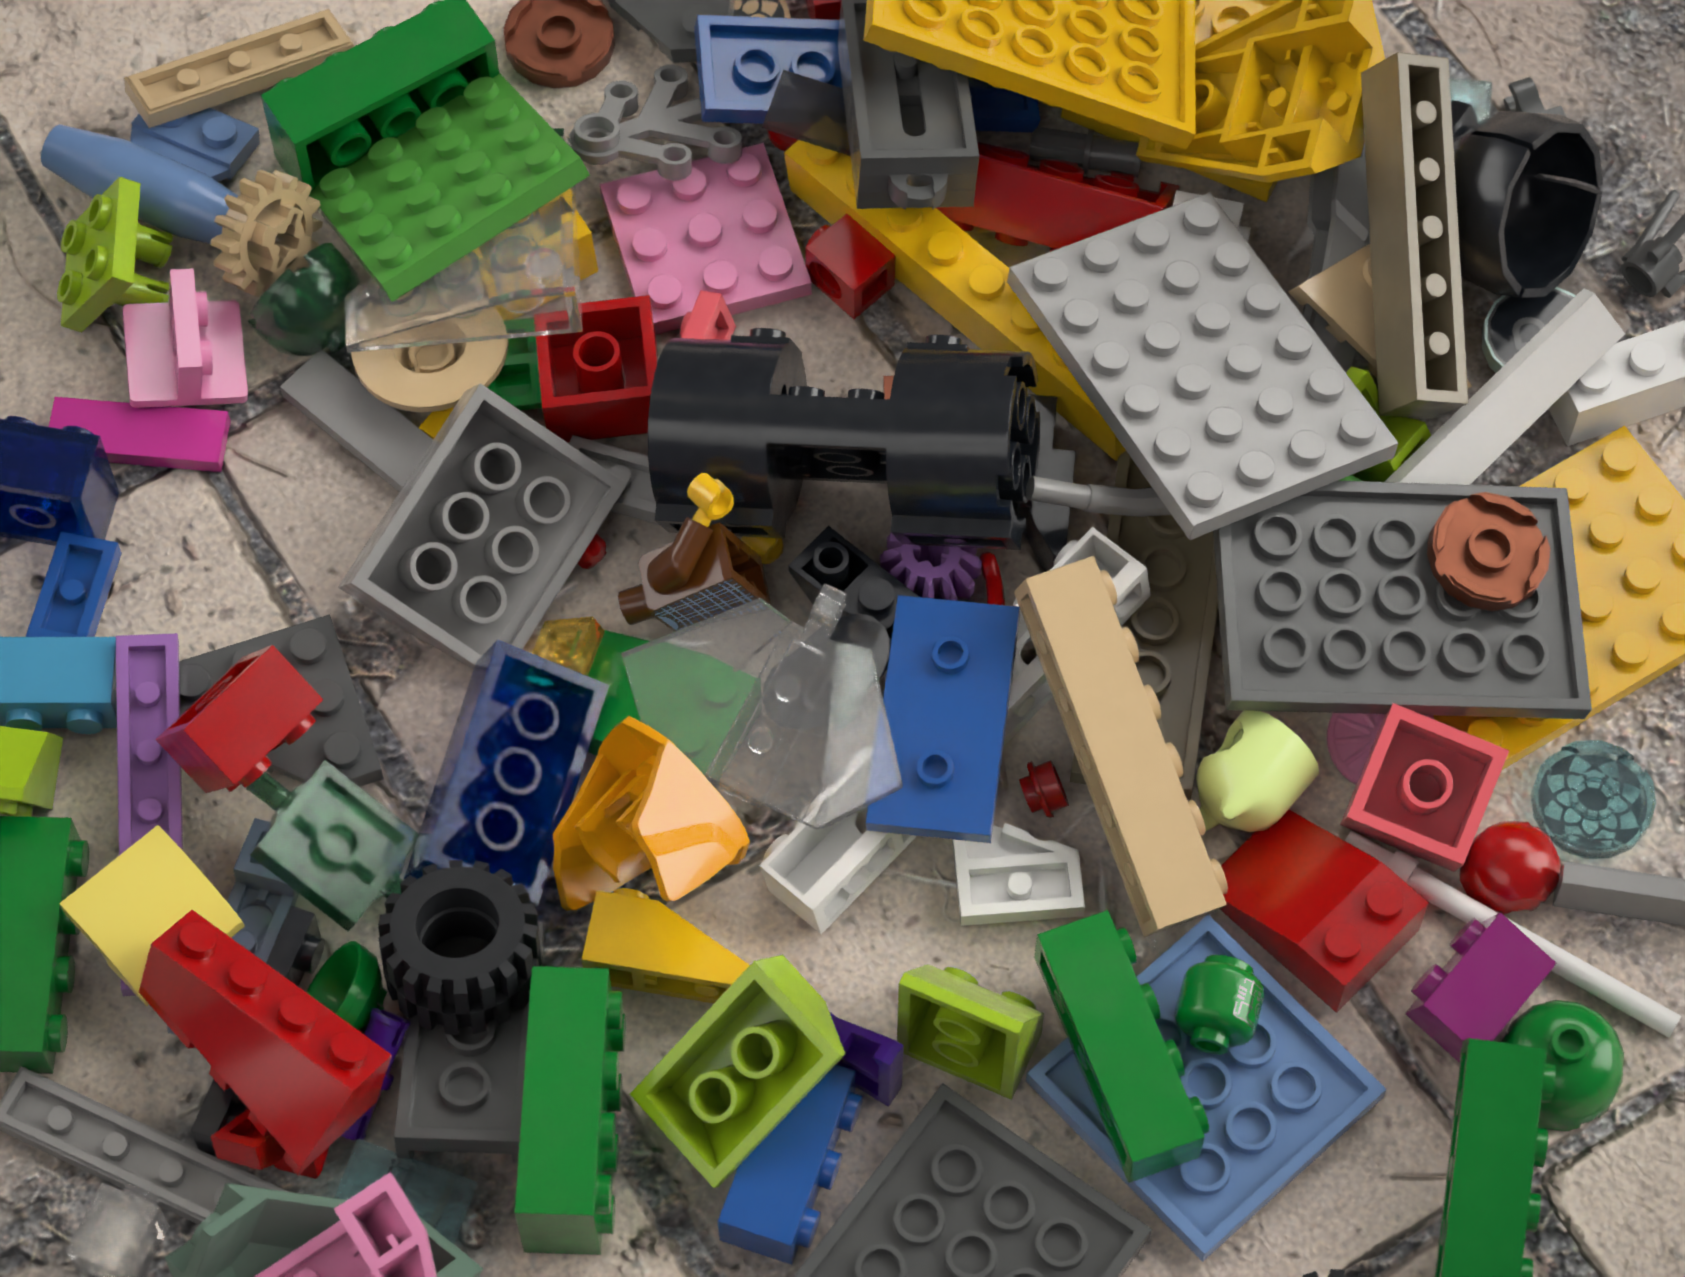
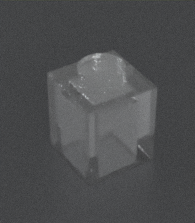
[66,1183,170,1277]

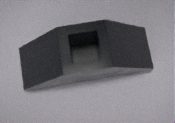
[788,525,919,671]

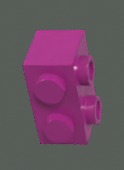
[1405,912,1557,1063]

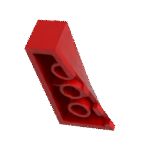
[936,142,1180,252]
[139,910,392,1176]

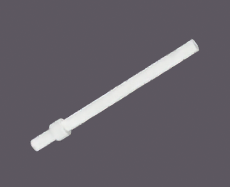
[1345,830,1681,1038]

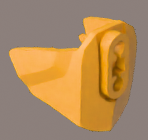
[553,716,750,911]

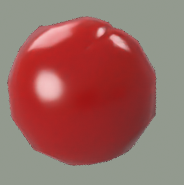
[1459,821,1561,915]

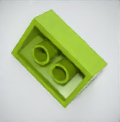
[629,954,845,1188]

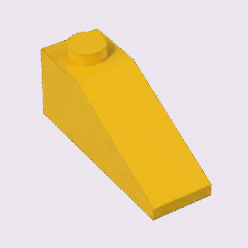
[581,888,750,1004]

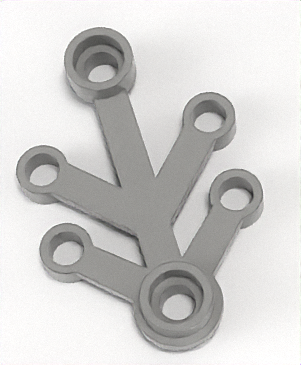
[569,65,742,180]

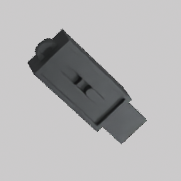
[838,0,979,210]

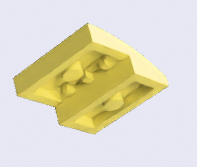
[59,825,245,1006]

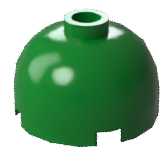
[1501,1000,1624,1131]

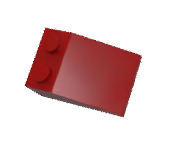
[1220,809,1429,1013]

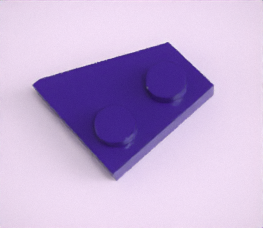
[830,1012,904,1107]

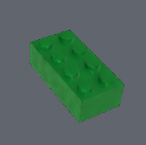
[261,0,500,197]
[515,966,626,1255]

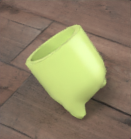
[1196,711,1319,832]

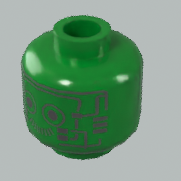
[1174,955,1264,1054]

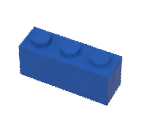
[718,1065,863,1265]

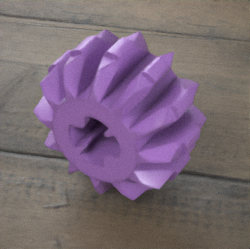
[880,532,982,601]

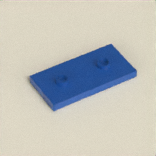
[866,595,1020,843]

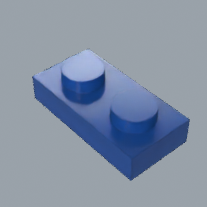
[26,532,122,637]

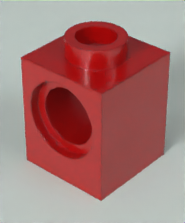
[805,213,895,320]

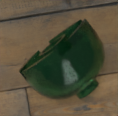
[248,243,363,357]

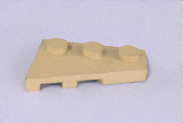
[1288,243,1472,388]

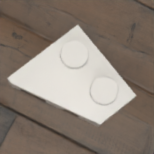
[952,823,1085,926]

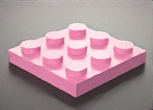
[600,143,812,335]

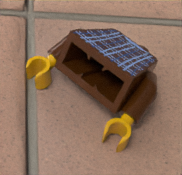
[618,473,783,635]

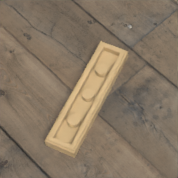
[124,9,354,128]

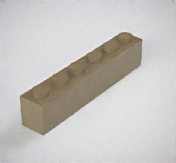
[1361,52,1469,419]

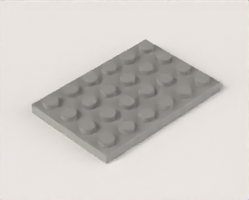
[1007,193,1398,540]

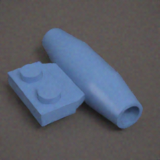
[41,108,260,244]

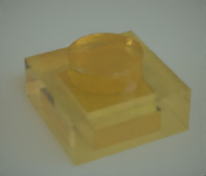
[526,616,605,683]

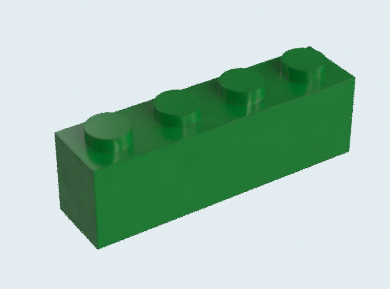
[0,816,89,1074]
[1034,910,1209,1183]
[1435,1038,1556,1277]

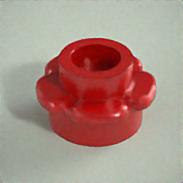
[1019,760,1069,818]

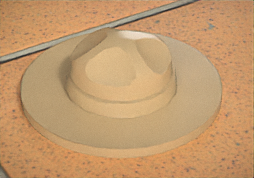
[351,279,509,412]

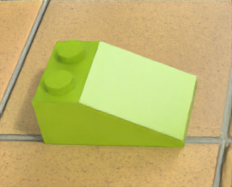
[897,964,1044,1100]

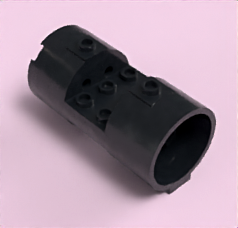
[648,328,1040,550]

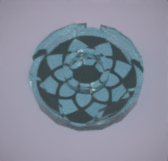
[1531,740,1656,859]

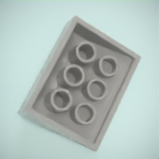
[338,383,627,683]

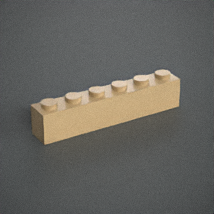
[1014,556,1228,937]

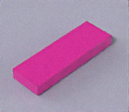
[44,397,231,472]

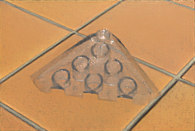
[345,136,583,352]

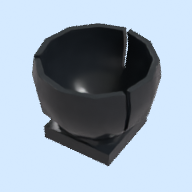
[1451,100,1603,298]

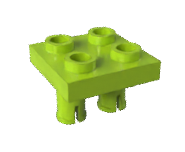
[57,176,173,333]

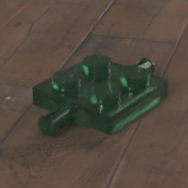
[246,760,421,932]

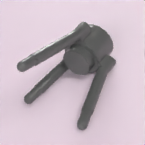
[1621,190,1685,298]

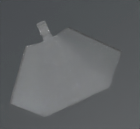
[621,583,903,830]

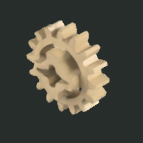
[211,169,323,297]

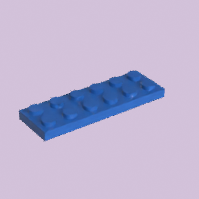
[694,15,1040,133]

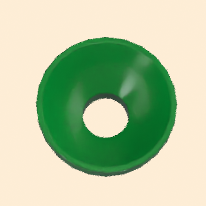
[306,941,387,1034]

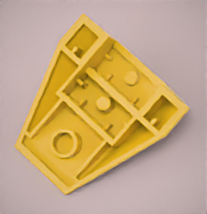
[1136,0,1385,182]

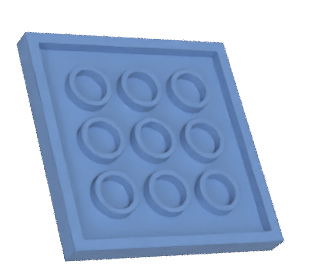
[1026,914,1387,1262]

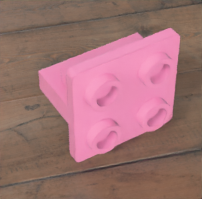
[123,269,248,408]

